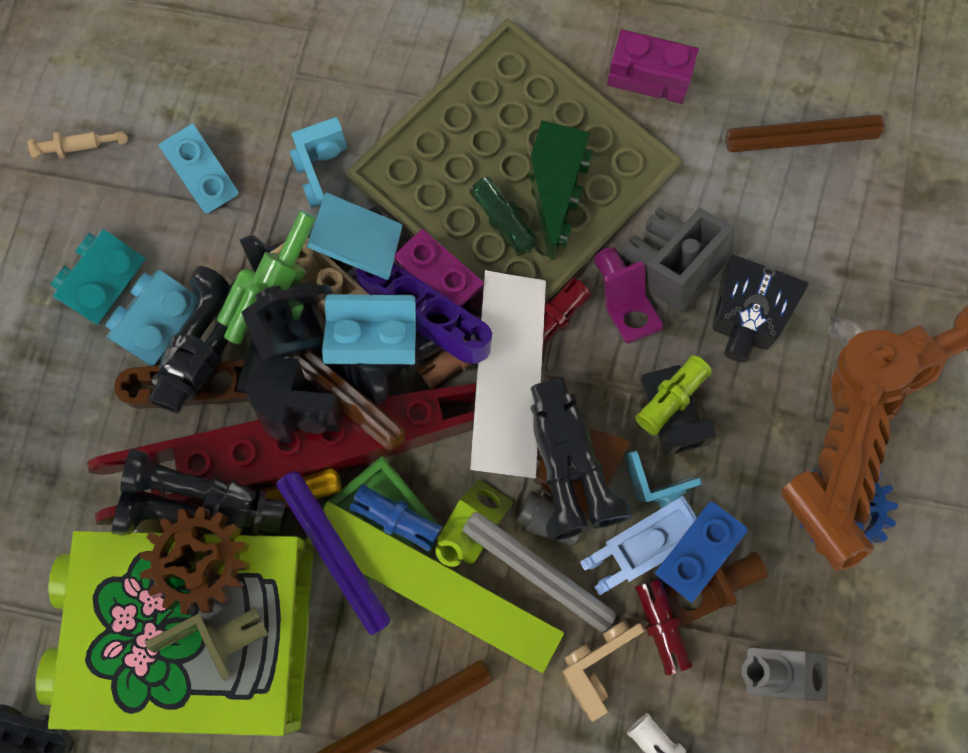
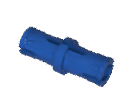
[349,484,442,552]

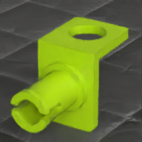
[435,480,513,567]

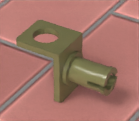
[145,607,268,682]

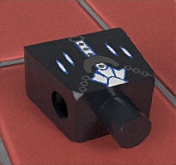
[712,254,809,363]

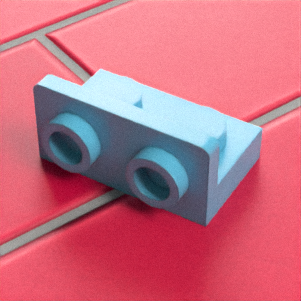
[322,294,416,364]

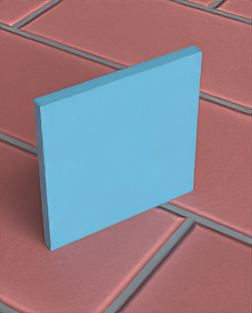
[306,192,403,280]

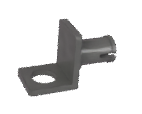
[741,648,827,701]

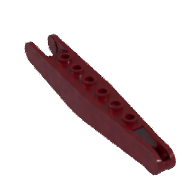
[87,383,477,525]

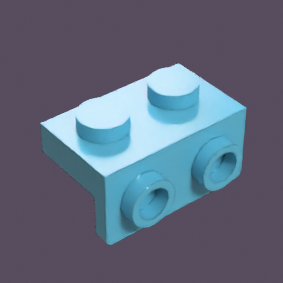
[105,269,197,366]

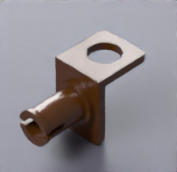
[663,551,768,626]

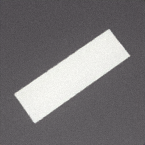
[470,270,546,478]

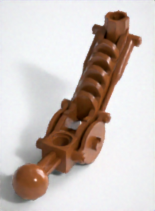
[781,306,968,571]

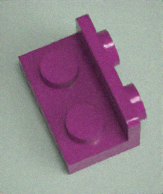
[394,228,484,311]

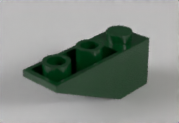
[529,120,594,260]

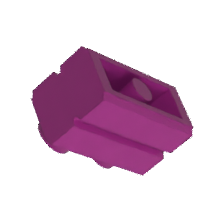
[607,29,699,104]

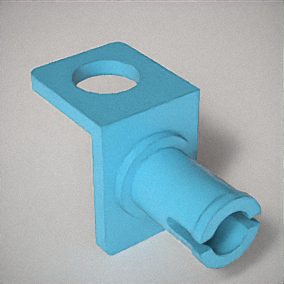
[624,451,702,509]

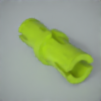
[635,355,712,436]

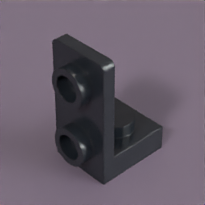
[640,365,716,457]

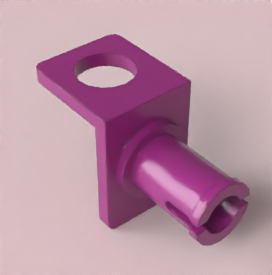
[594,247,663,344]

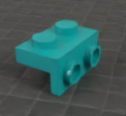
[49,229,146,325]

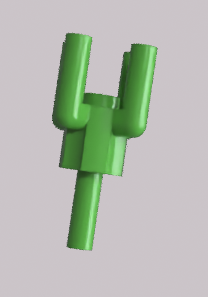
[217,210,316,344]

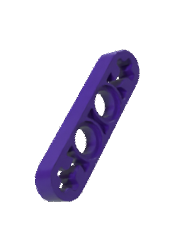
[357,263,493,364]

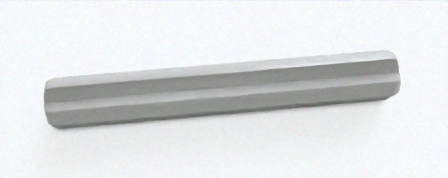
[462,512,616,632]

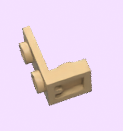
[559,620,645,722]

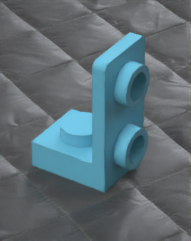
[289,117,348,208]
[158,123,238,213]

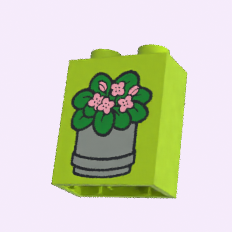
[36,531,314,736]

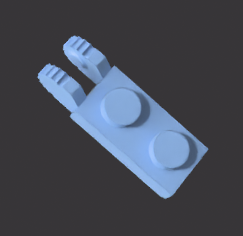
[580,496,697,595]

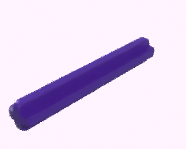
[277,471,390,635]

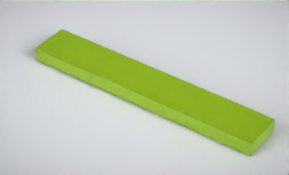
[305,501,564,674]

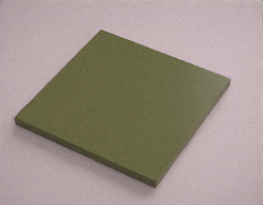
[345,18,684,303]

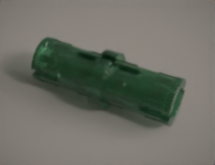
[469,176,539,256]

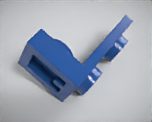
[654,502,747,603]

